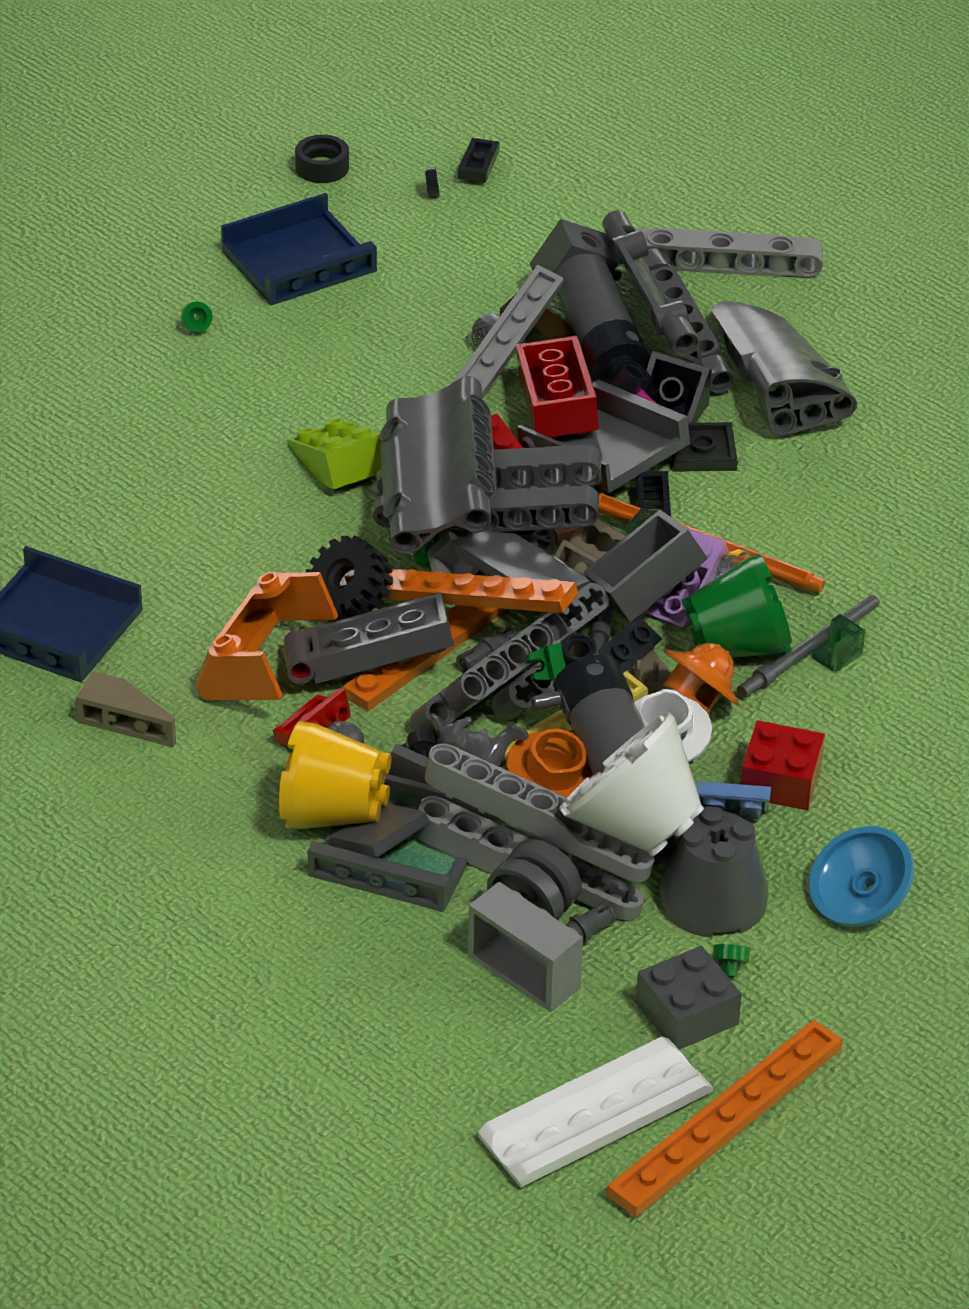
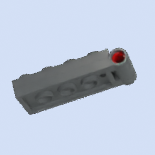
[284,592,454,684]

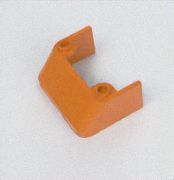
[195,572,338,700]

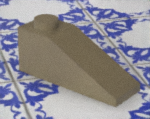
[76,671,176,748]

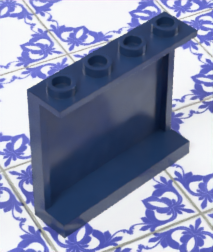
[221,193,377,306]
[0,546,143,683]

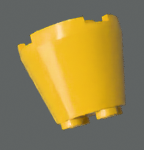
[279,721,391,829]

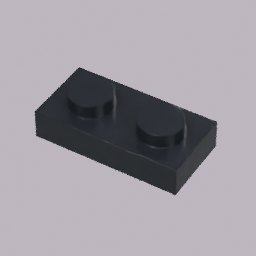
[458,138,500,183]

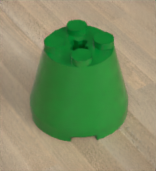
[681,554,792,658]

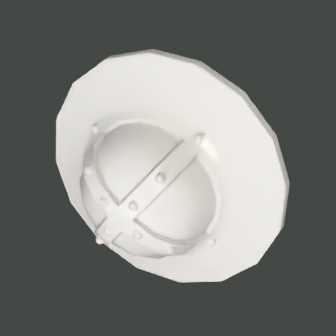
[635,689,712,762]

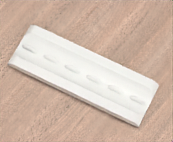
[478,1037,713,1188]

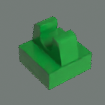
[526,643,566,682]

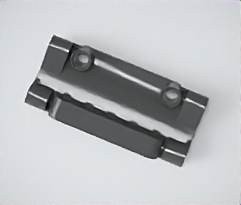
[602,210,735,394]
[380,376,497,555]

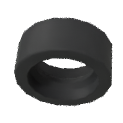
[295,135,349,183]

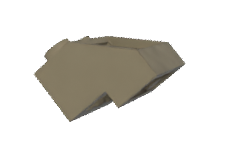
[553,519,627,577]

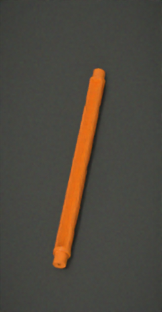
[598,493,825,593]

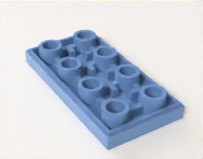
[697,781,771,819]

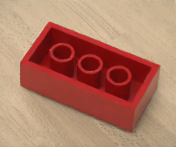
[516,336,599,439]

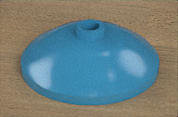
[809,826,914,927]

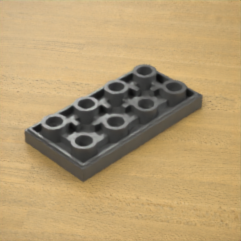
[450,530,591,591]

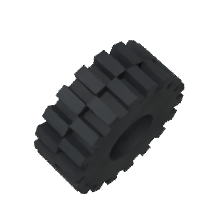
[306,535,393,622]

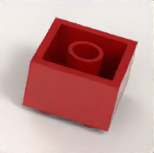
[740,720,825,811]

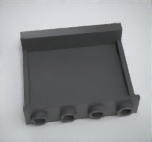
[517,380,690,493]

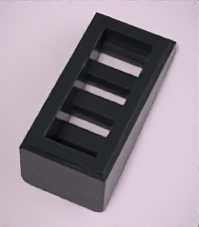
[635,471,671,517]

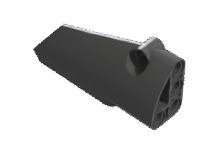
[711,301,857,435]

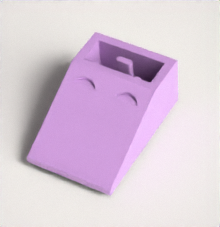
[644,527,731,629]

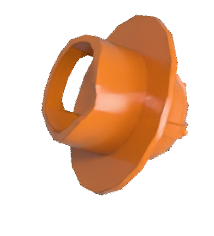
[663,643,740,714]
[506,728,593,798]

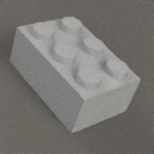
[468,882,583,1012]

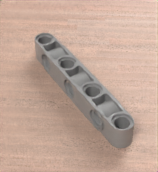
[623,228,823,277]

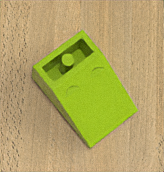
[287,418,382,489]

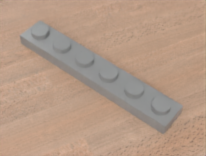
[452,265,564,398]

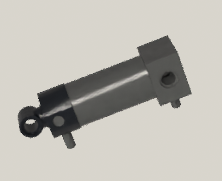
[529,219,650,395]
[531,633,679,865]

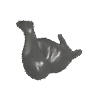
[430,713,529,767]

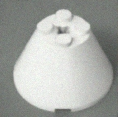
[559,712,704,857]

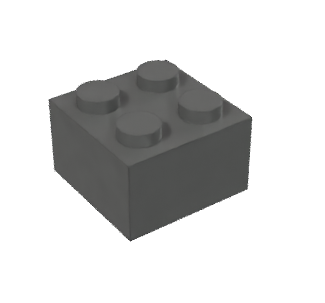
[636,945,742,1050]

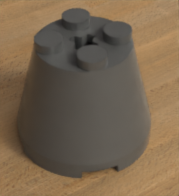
[659,806,769,938]

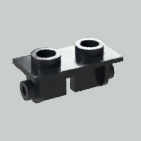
[597,615,662,673]

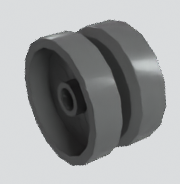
[487,839,582,920]

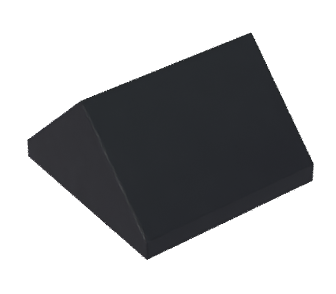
[641,351,712,423]

